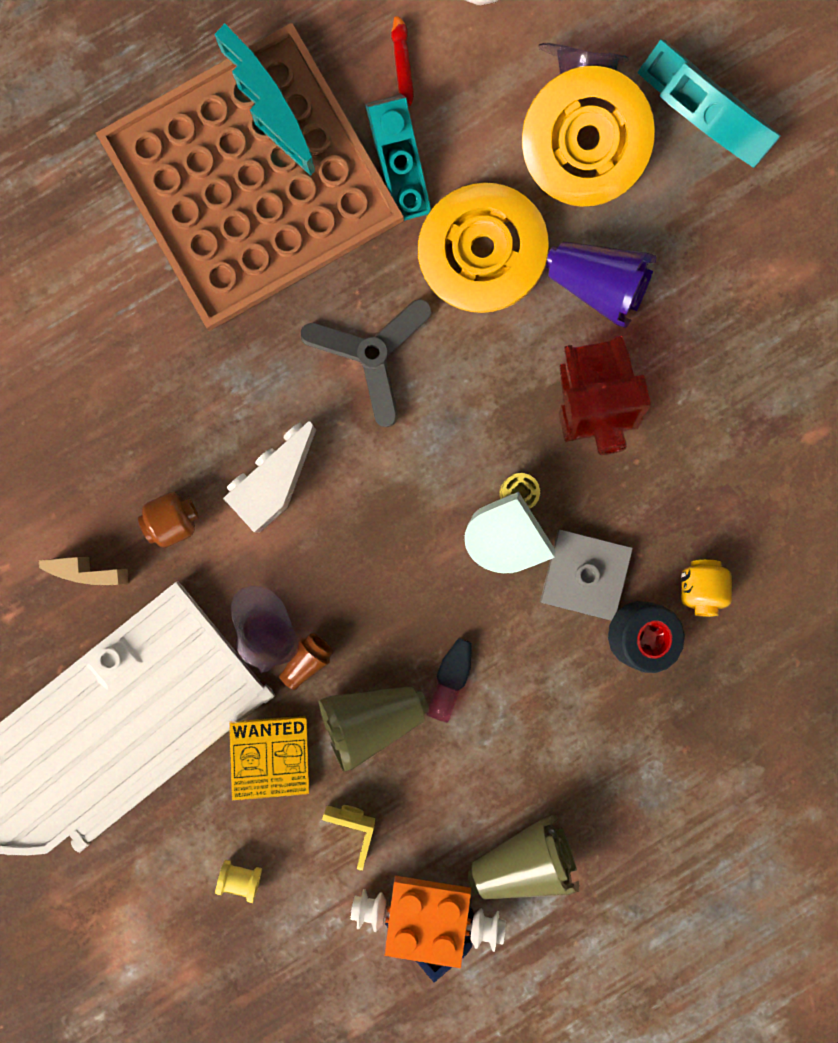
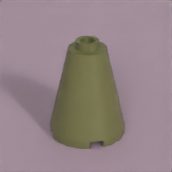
[319,686,429,772]
[468,815,580,899]

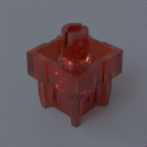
[559,336,651,455]

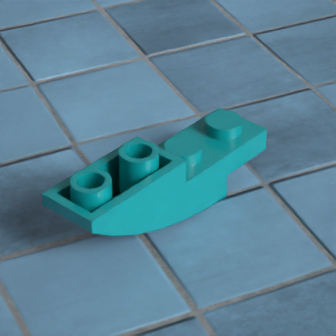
[637,39,781,168]

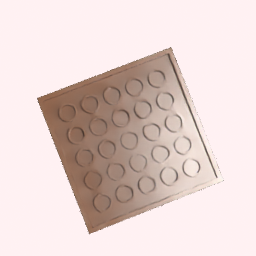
[96,23,404,331]

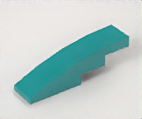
[214,23,315,176]

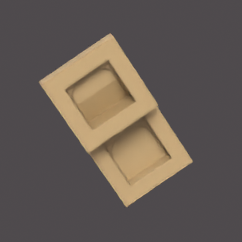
[39,557,129,585]

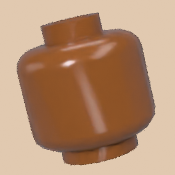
[138,492,199,548]

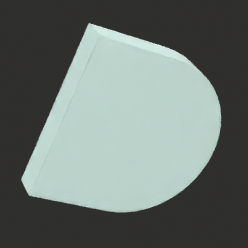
[465,492,556,573]

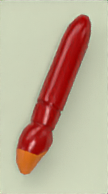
[391,16,414,107]

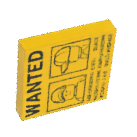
[229,716,309,801]

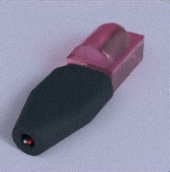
[426,638,472,723]

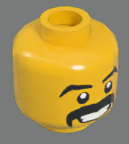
[681,559,732,617]

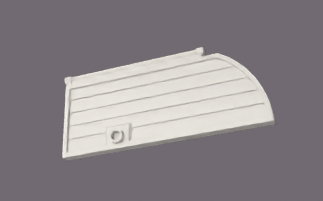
[0,581,275,856]

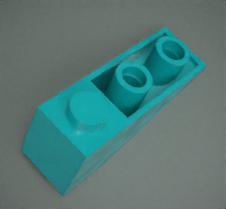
[365,94,431,221]

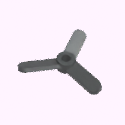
[301,300,431,427]

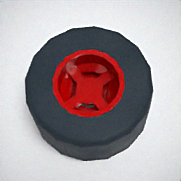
[608,601,685,673]

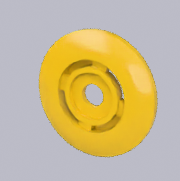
[522,66,655,207]
[418,183,549,313]

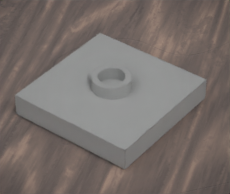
[540,530,633,621]

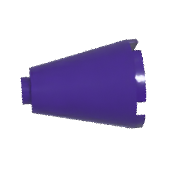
[545,241,657,329]

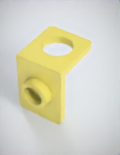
[322,805,375,870]

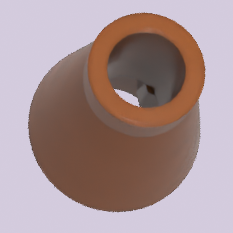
[279,633,333,690]

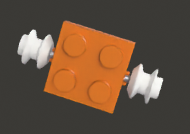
[351,876,506,968]

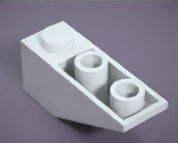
[223,421,316,533]

